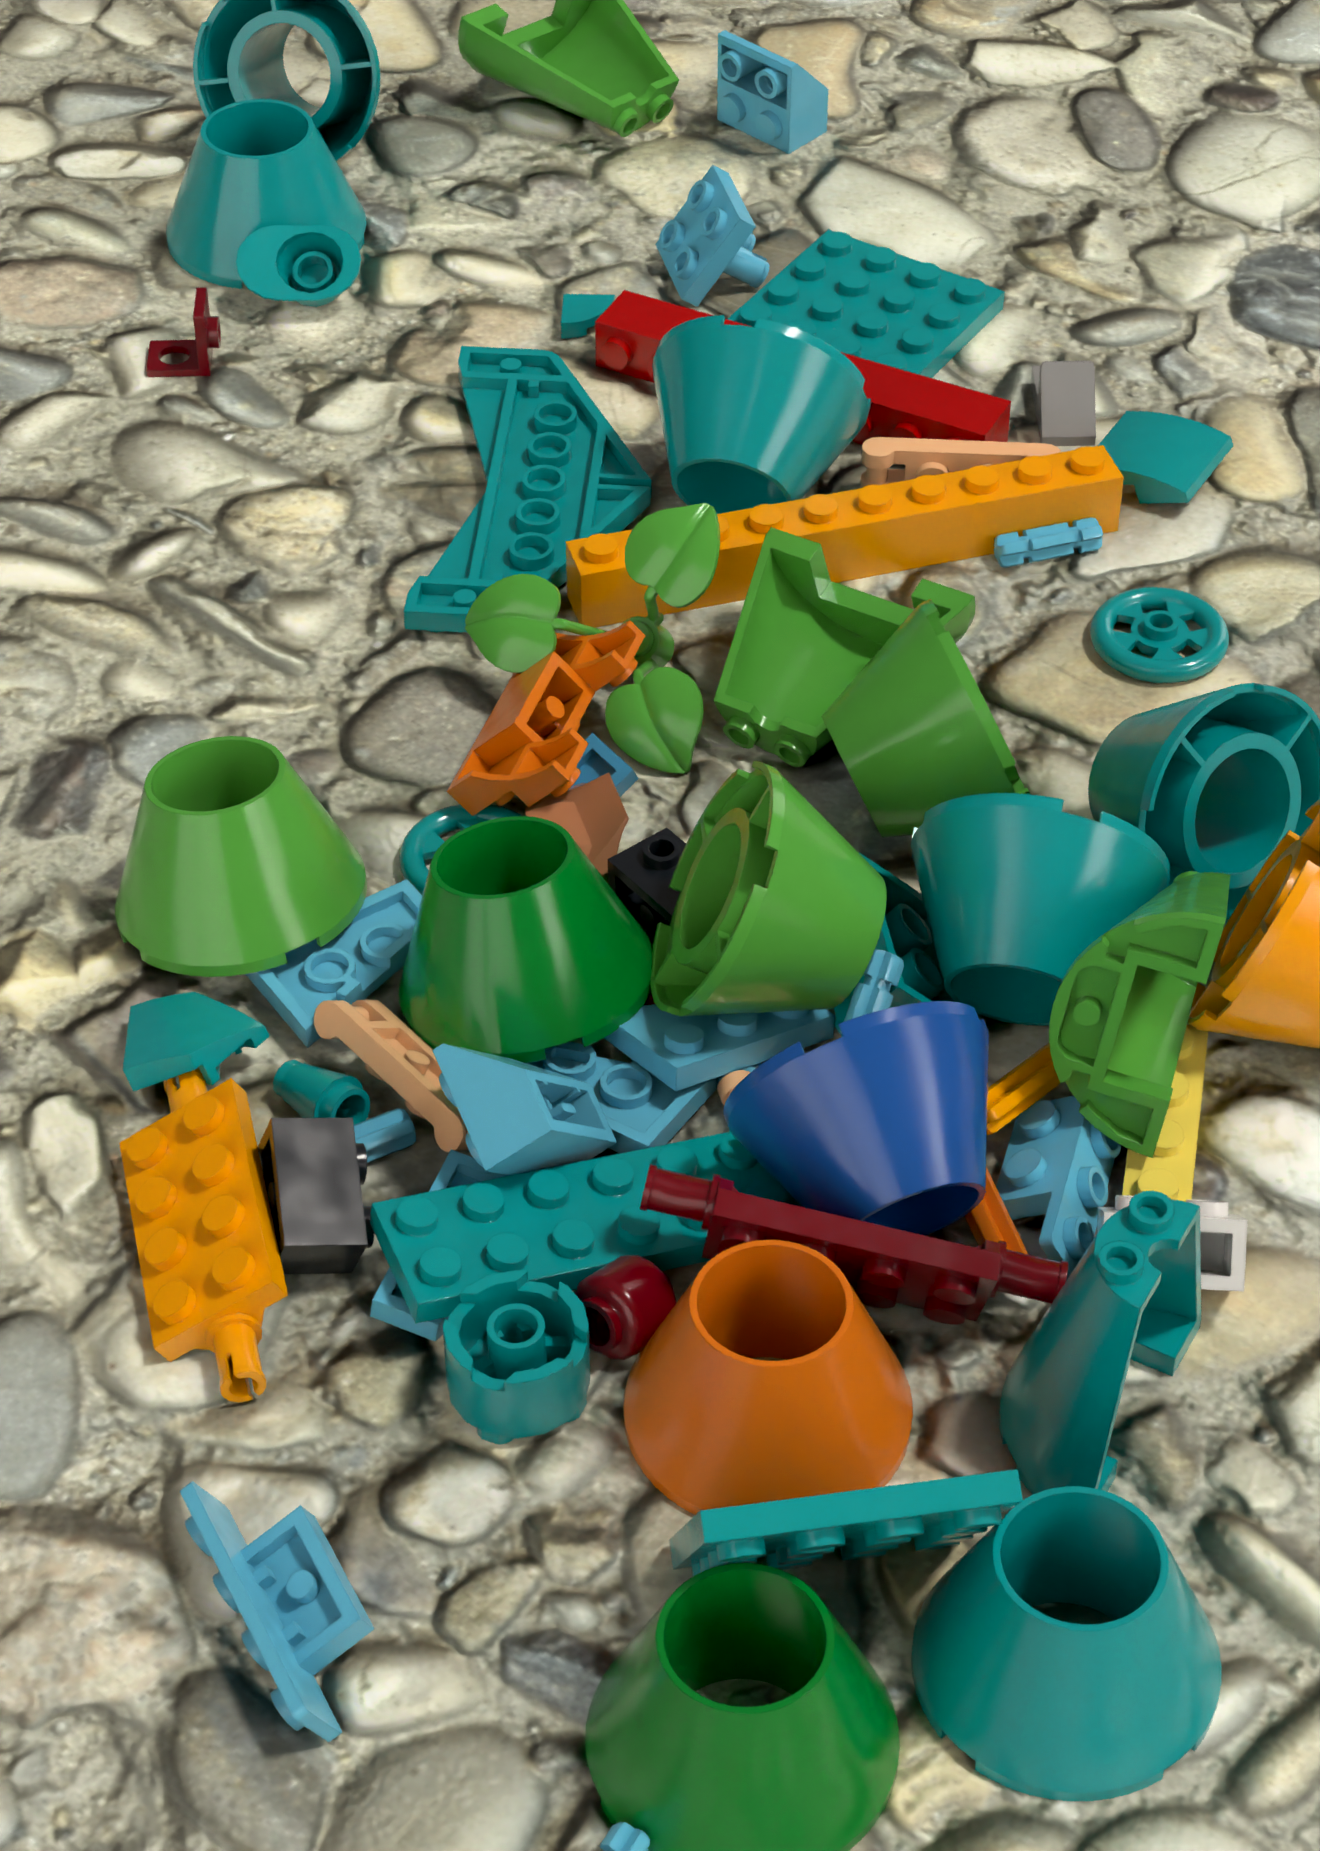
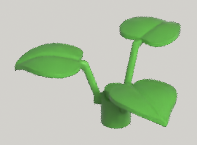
[465,503,720,774]

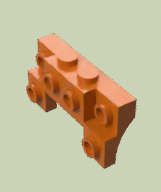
[447,620,646,816]

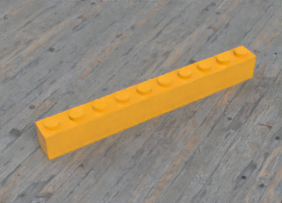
[566,445,1124,628]

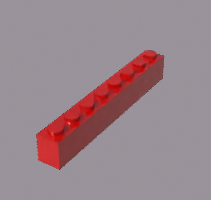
[595,290,1011,445]

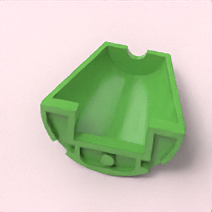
[458,0,679,137]
[713,527,976,767]
[1049,871,1230,1158]

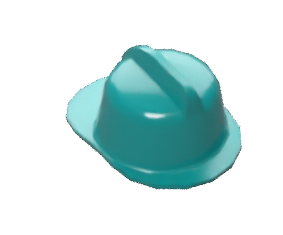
[235,224,362,307]

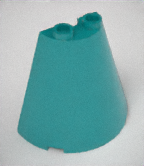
[999,1191,1201,1494]

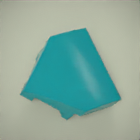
[123,992,270,1091]

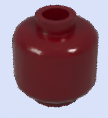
[574,1255,677,1360]

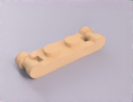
[860,437,1061,488]
[314,1000,468,1152]

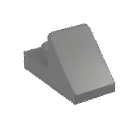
[1031,361,1096,446]

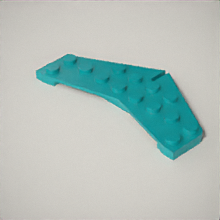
[404,346,652,632]

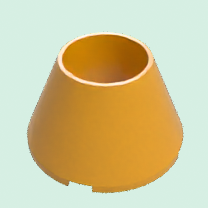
[1187,799,1320,1049]

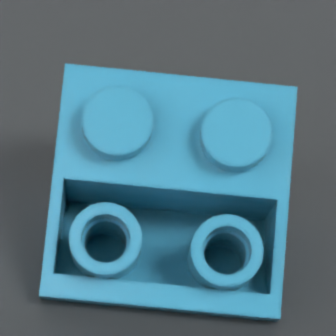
[717,30,828,154]
[432,1043,617,1175]

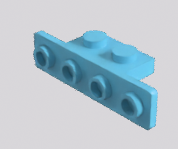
[996,1096,1121,1281]
[180,1481,375,1742]

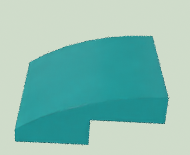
[1098,411,1233,504]

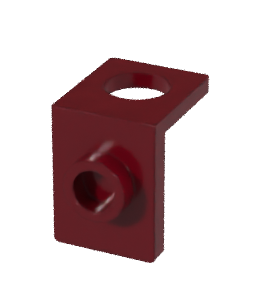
[146,287,221,377]

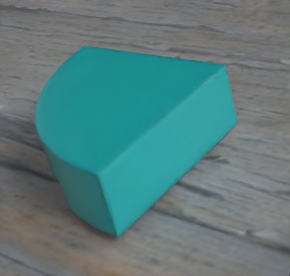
[561,294,615,339]

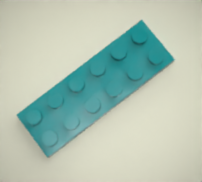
[370,1132,802,1324]

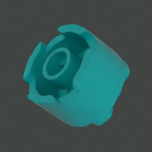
[443,1270,590,1445]

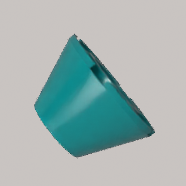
[193,0,380,161]
[166,99,367,289]
[652,315,871,514]
[1088,683,1320,926]
[910,793,1171,1026]
[911,1486,1222,1801]

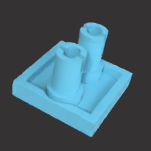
[655,165,770,307]

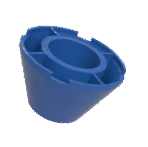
[723,1001,989,1236]

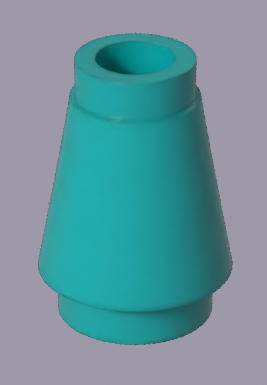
[273,1060,370,1125]

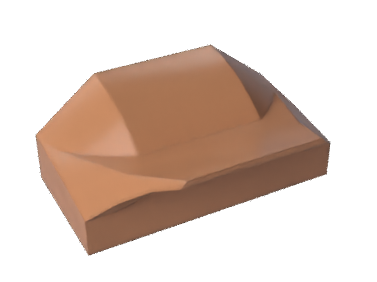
[525,772,629,883]

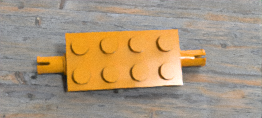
[119,1067,288,1402]

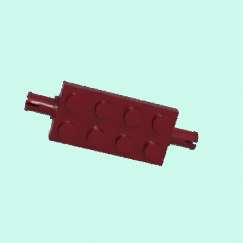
[640,1165,1069,1325]

